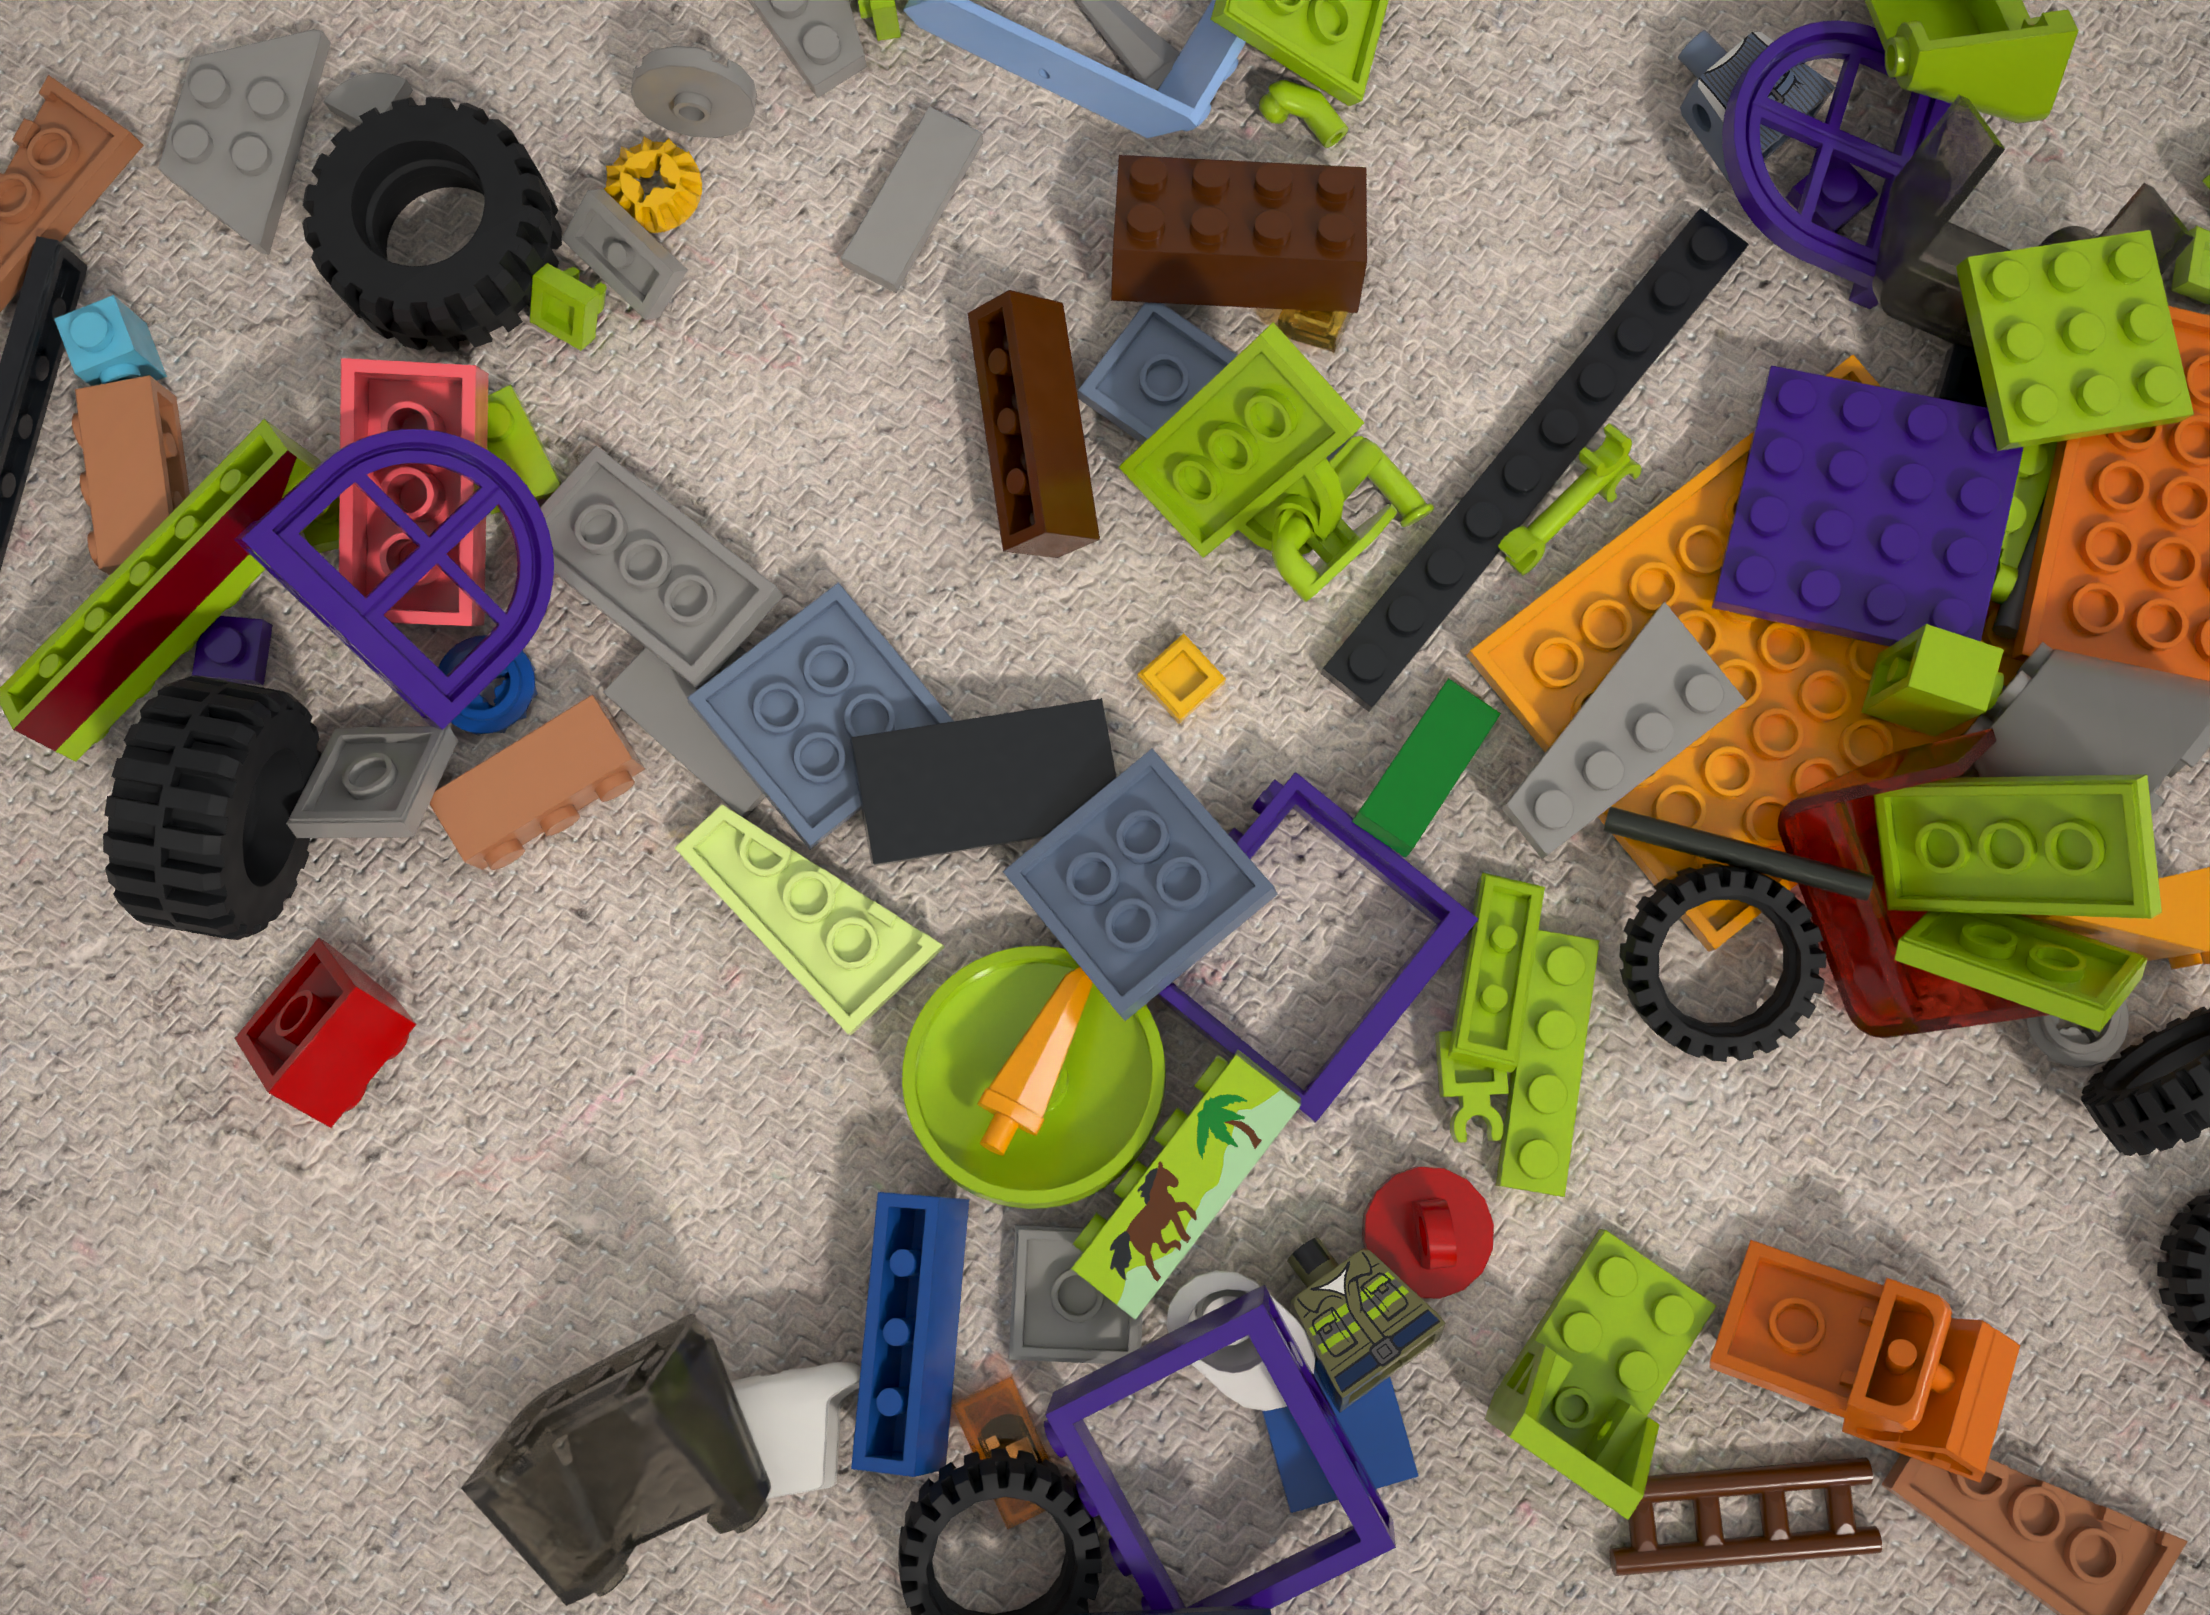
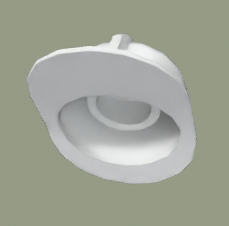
[1166,1270,1316,1411]

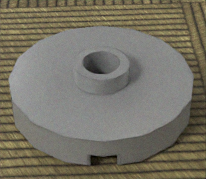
[631,46,757,138]

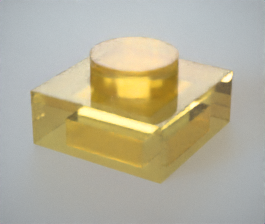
[1277,309,1353,353]

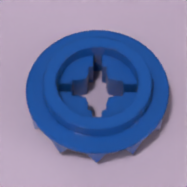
[438,635,538,736]

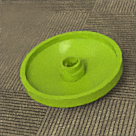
[902,946,1166,1209]

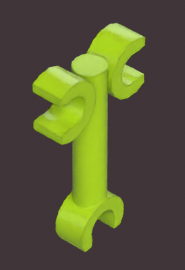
[1498,423,1642,576]

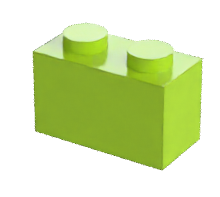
[1861,624,2004,737]

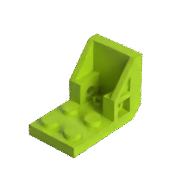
[1484,1229,1716,1520]

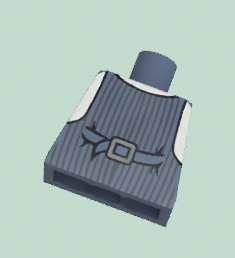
[1678,30,1835,184]

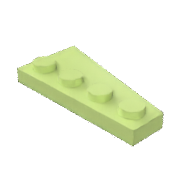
[675,804,945,1035]

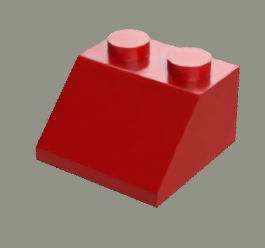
[234,938,417,1128]

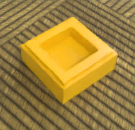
[1137,633,1226,724]

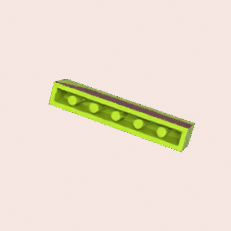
[0,419,331,762]

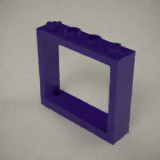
[1156,772,1478,1123]
[1044,1285,1396,1610]

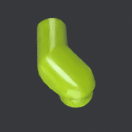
[1259,79,1349,148]

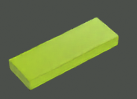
[1447,872,1545,1073]

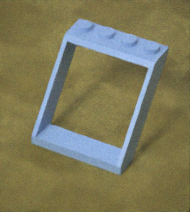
[903,0,1246,138]

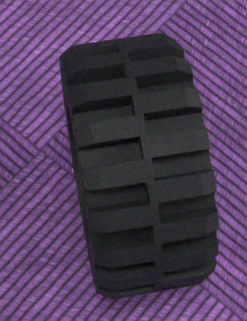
[302,96,562,352]
[103,676,322,940]

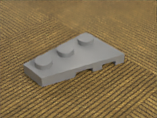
[748,0,867,98]

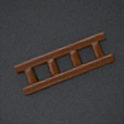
[1605,1457,1882,1576]

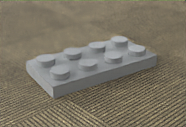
[540,446,783,689]

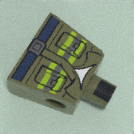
[1287,1237,1446,1413]

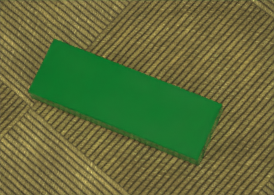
[1352,678,1501,858]

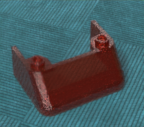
[1778,728,2050,1038]

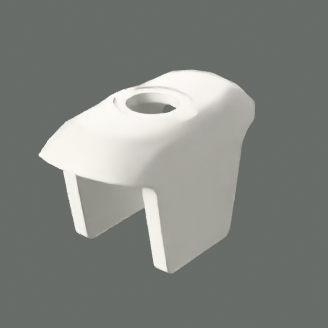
[682,1362,861,1501]

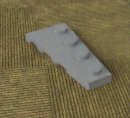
[1502,602,1746,859]

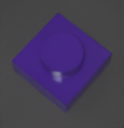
[1785,155,1878,233]
[192,616,273,686]

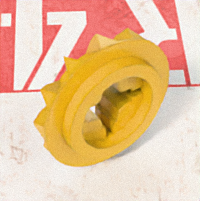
[604,136,703,233]

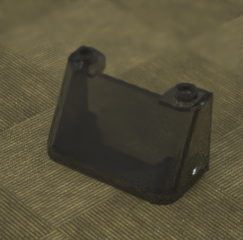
[461,1314,771,1606]

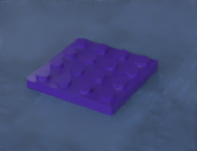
[1711,365,2024,647]

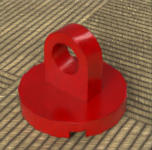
[1362,1166,1494,1299]

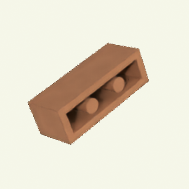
[72,375,190,575]
[429,694,645,870]

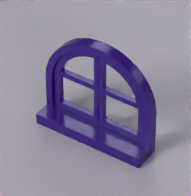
[1722,20,1958,309]
[234,429,554,730]

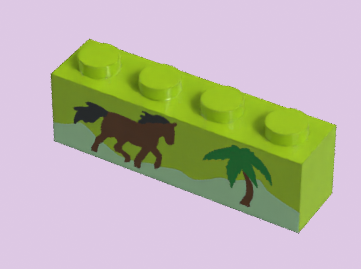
[1071,1050,1301,1320]

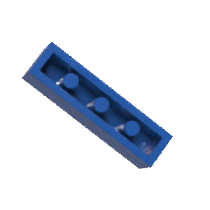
[851,1192,970,1477]

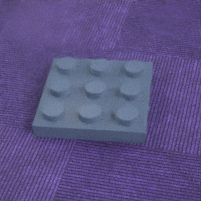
[687,582,954,850]
[1002,748,1278,1021]

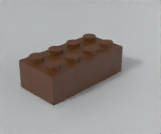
[1111,155,1367,313]

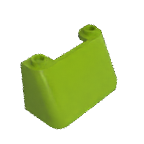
[1864,0,2079,124]

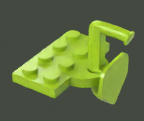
[1119,322,1434,602]

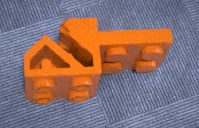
[1710,1240,2021,1483]

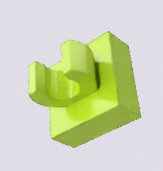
[530,263,607,351]

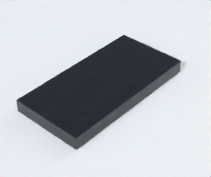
[850,698,1116,867]

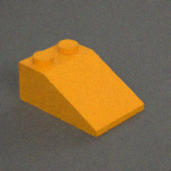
[2019,867,2210,970]

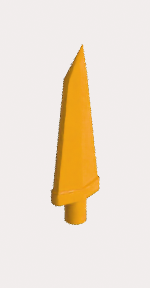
[977,967,1093,1156]

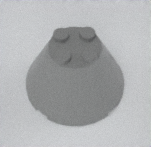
[1956,642,2210,815]

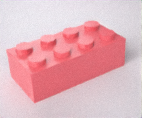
[339,358,489,626]

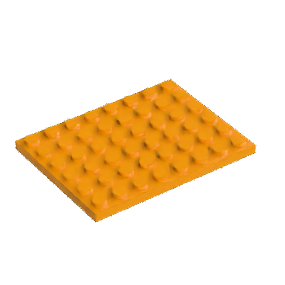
[1466,355,2024,952]

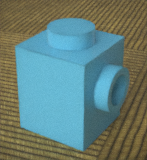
[54,295,167,386]

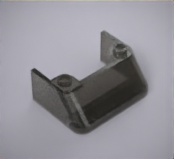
[1872,95,2194,349]

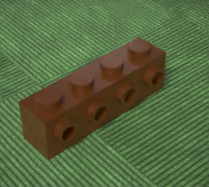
[967,290,1100,558]

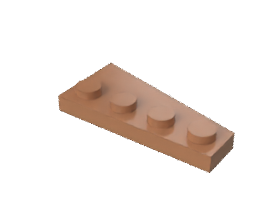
[0,75,144,312]
[1881,1454,2188,1615]

